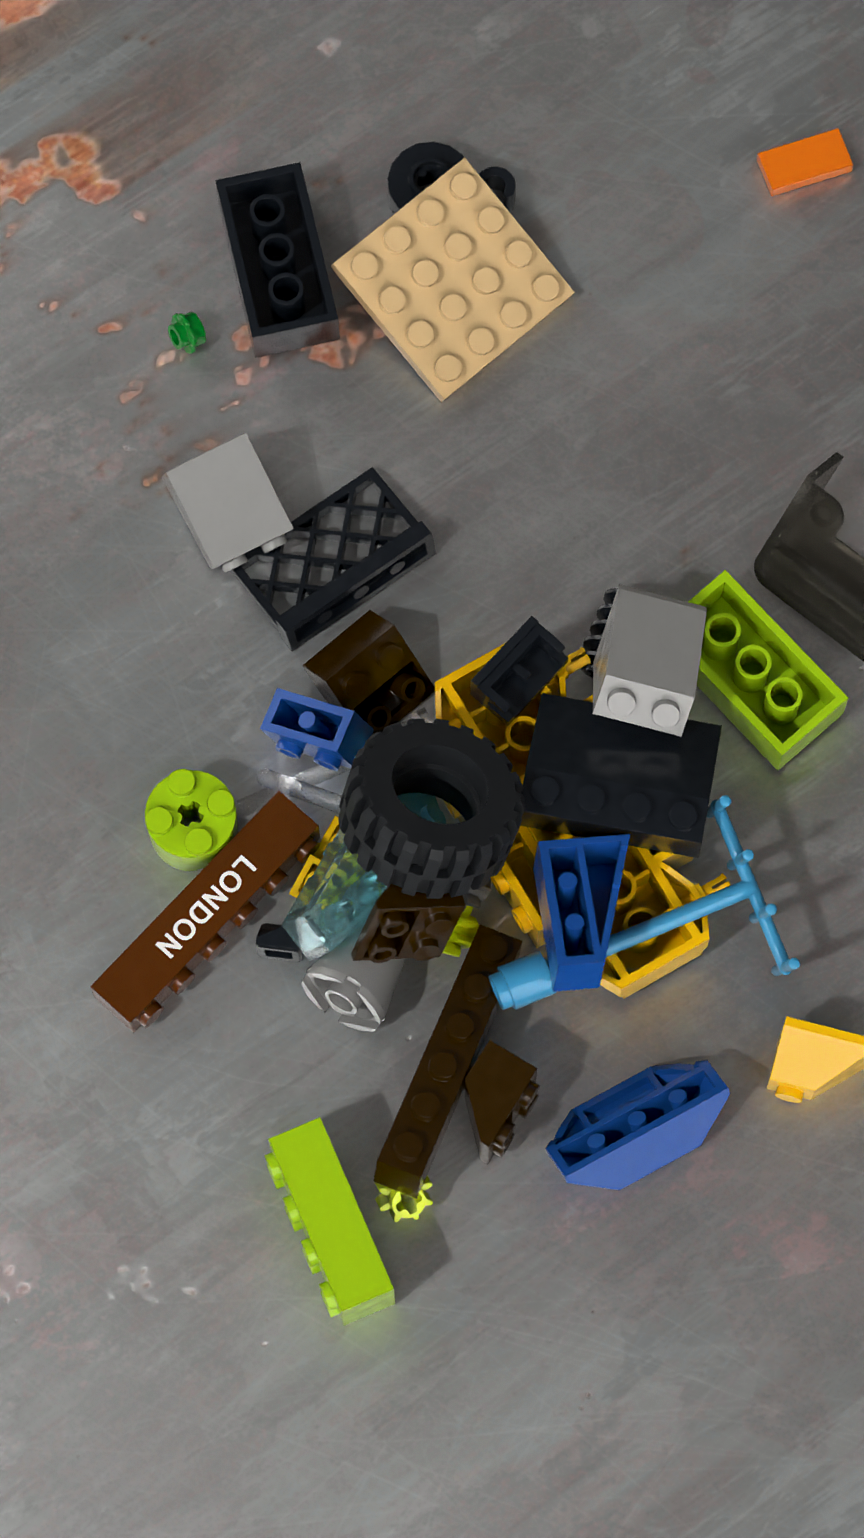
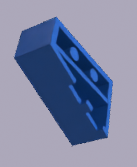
[533,834,630,992]

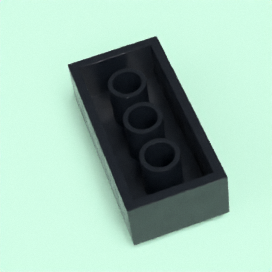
[215,162,340,358]

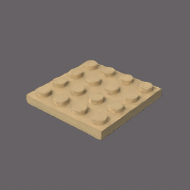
[331,158,575,403]

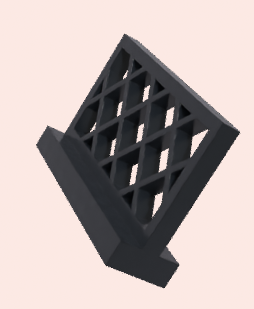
[231,467,436,651]

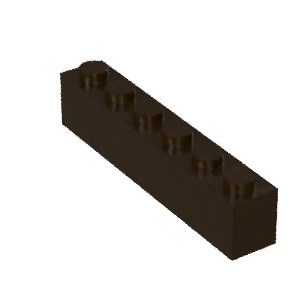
[374,924,523,1199]

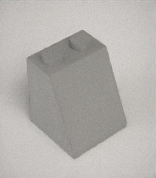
[162,433,294,573]
[593,584,707,736]

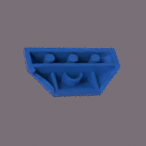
[545,1060,730,1190]

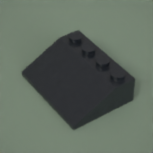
[520,693,722,858]

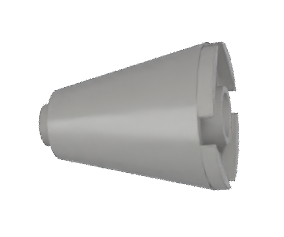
[302,913,405,1032]

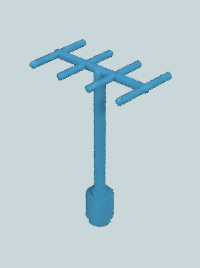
[489,795,800,1010]

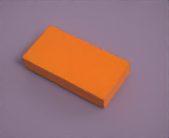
[757,128,853,197]

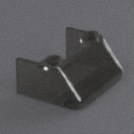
[754,452,864,662]

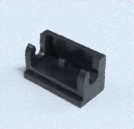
[470,616,569,726]

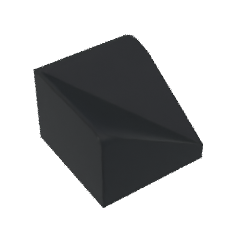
[255,918,307,962]

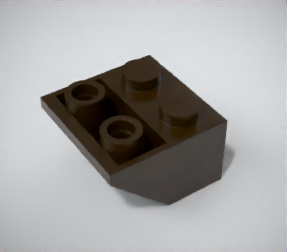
[302,610,435,736]
[351,884,466,963]
[465,1040,540,1165]

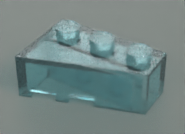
[281,829,387,961]

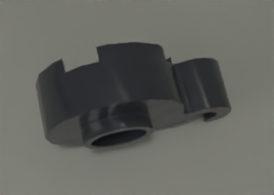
[387,142,516,213]

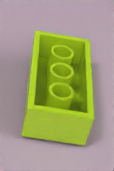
[688,570,848,771]
[264,1117,395,1326]

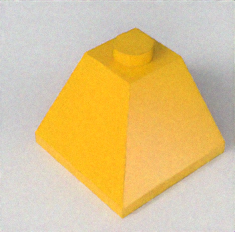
[766,1016,864,1103]

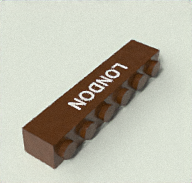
[90,791,320,1033]

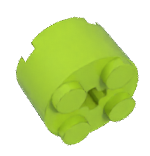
[145,769,238,872]

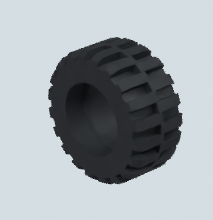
[338,718,525,899]

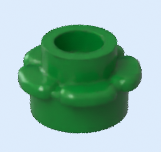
[168,311,206,354]

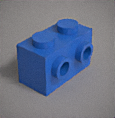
[260,688,374,771]

